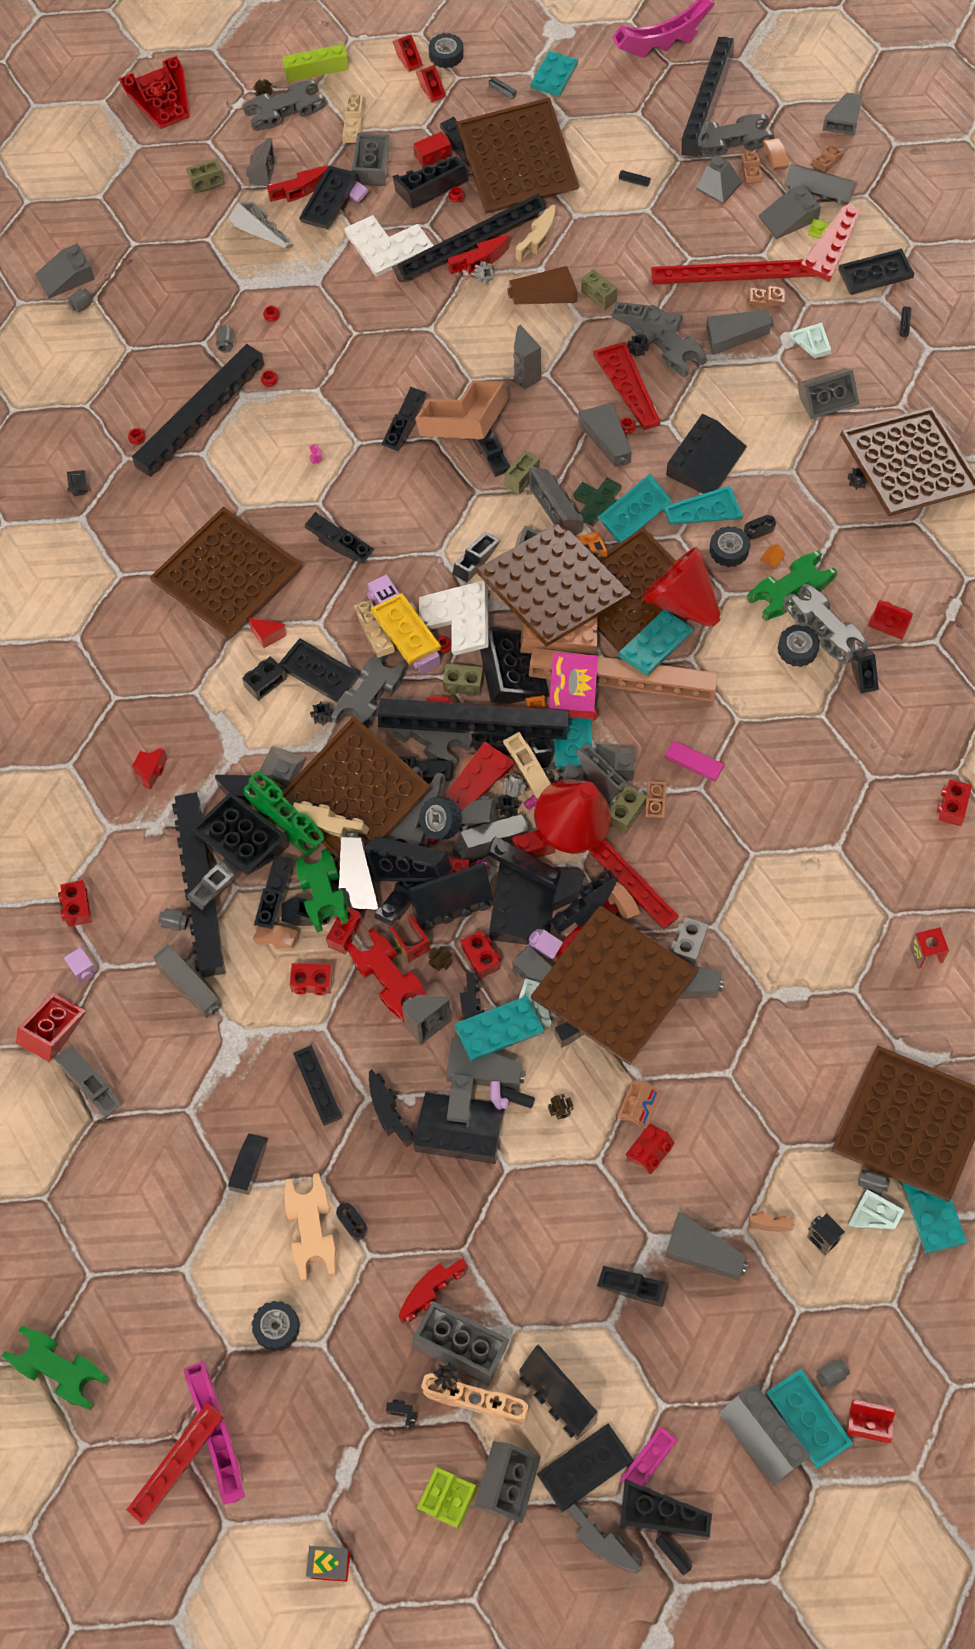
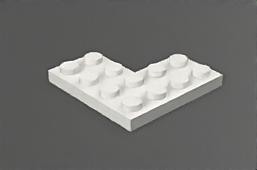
[344,215,434,277]
[419,580,488,655]

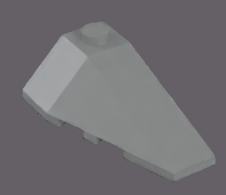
[228,202,294,248]

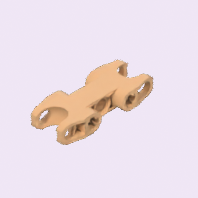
[284,1173,337,1282]
[421,1373,529,1425]

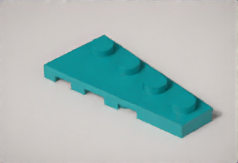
[663,485,743,525]

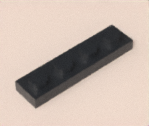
[487,836,561,890]
[293,1045,342,1126]

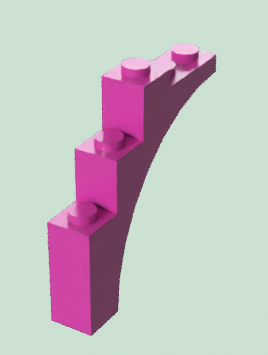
[612,0,715,58]
[184,1361,245,1505]

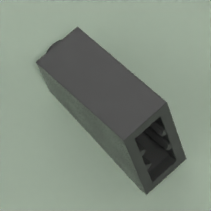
[823,93,863,136]

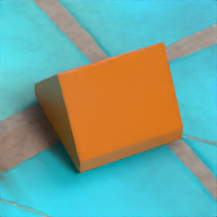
[760,544,785,568]
[525,695,546,708]

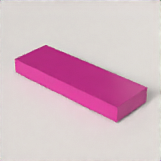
[665,741,724,782]
[620,1426,678,1489]

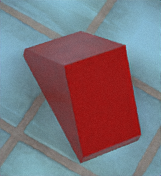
[249,618,287,648]

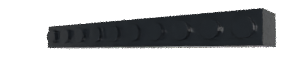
[681,37,734,157]
[392,193,546,282]
[132,344,264,477]
[378,698,568,740]
[172,792,226,978]

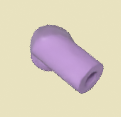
[490,1081,509,1110]

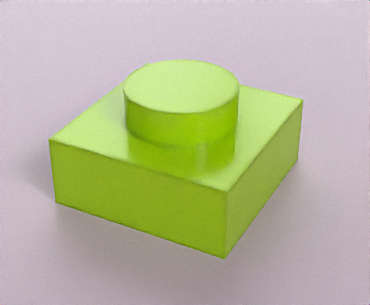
[808,219,829,239]

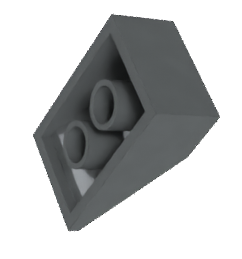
[352,133,390,186]
[759,185,821,239]
[35,243,95,299]

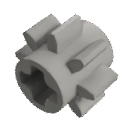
[473,261,495,283]
[502,774,527,797]

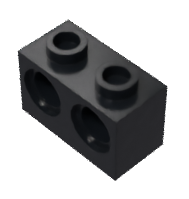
[242,656,286,701]
[807,1213,845,1256]

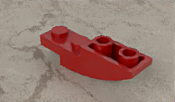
[267,165,328,203]
[448,234,509,274]
[398,1258,468,1324]

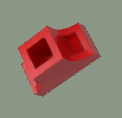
[132,748,168,789]

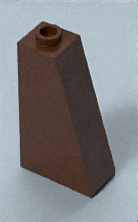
[507,266,577,304]

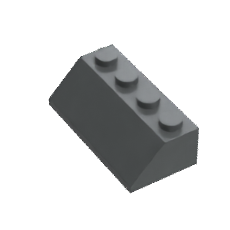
[785,164,858,205]
[529,467,584,536]
[412,1301,509,1386]
[719,1383,811,1486]

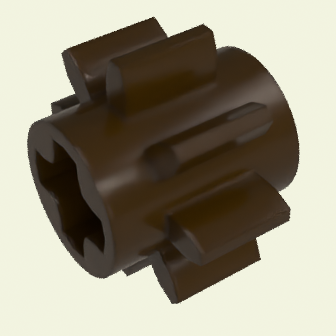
[253,79,273,96]
[428,946,452,971]
[548,1094,574,1119]

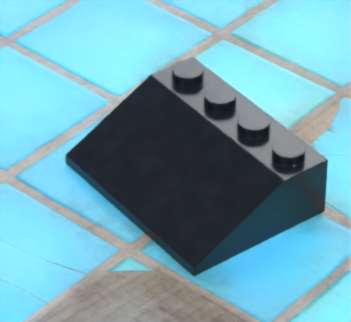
[666,413,747,494]
[480,627,549,704]
[191,792,288,876]
[489,862,556,945]
[409,863,493,930]
[413,1092,505,1164]
[519,1344,598,1440]

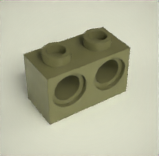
[186,159,225,193]
[581,269,617,310]
[504,450,539,495]
[443,664,483,696]
[609,786,647,834]

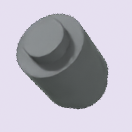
[67,288,93,312]
[216,325,234,352]
[158,908,189,931]
[858,1169,890,1195]
[816,1359,850,1389]

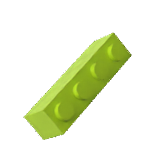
[282,44,349,82]

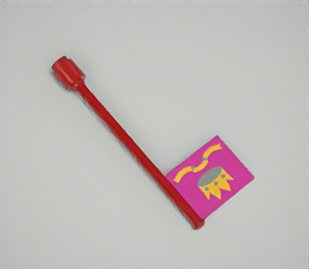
[426,653,598,721]

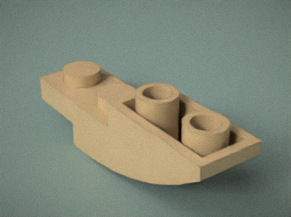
[342,93,363,143]
[515,205,555,262]
[354,600,395,658]
[503,732,551,800]
[293,801,369,838]

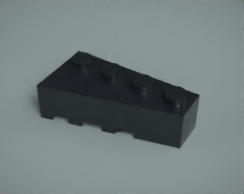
[393,156,467,209]
[364,836,452,882]
[619,1478,712,1540]

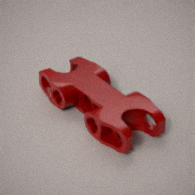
[346,928,426,1023]

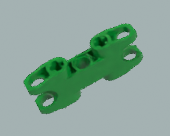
[747,551,838,621]
[243,772,324,856]
[296,848,348,933]
[2,1325,111,1411]

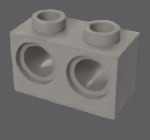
[670,917,708,966]

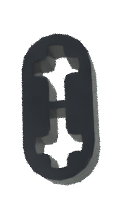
[743,515,776,540]
[336,1203,368,1240]

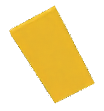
[371,593,441,665]

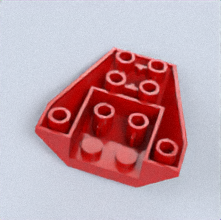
[118,55,190,129]

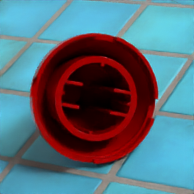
[642,546,721,627]
[534,779,611,854]

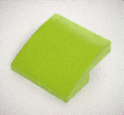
[417,1467,478,1530]

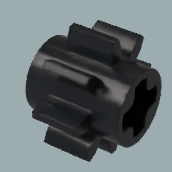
[627,335,648,357]
[847,468,868,490]
[310,701,333,726]
[543,764,564,783]
[496,794,519,818]
[433,1362,461,1392]

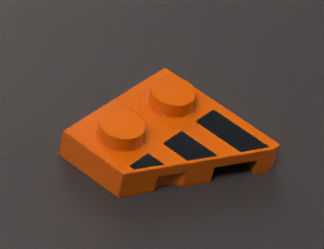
[575,532,607,557]

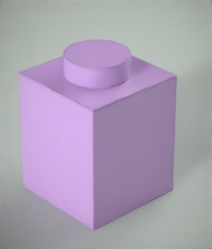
[527,929,563,959]
[64,947,96,982]

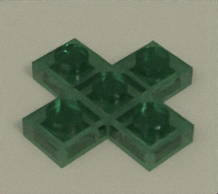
[573,477,622,526]

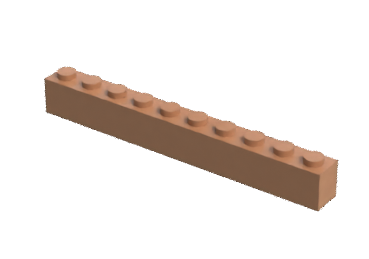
[529,648,718,702]

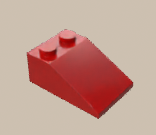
[16,992,86,1062]

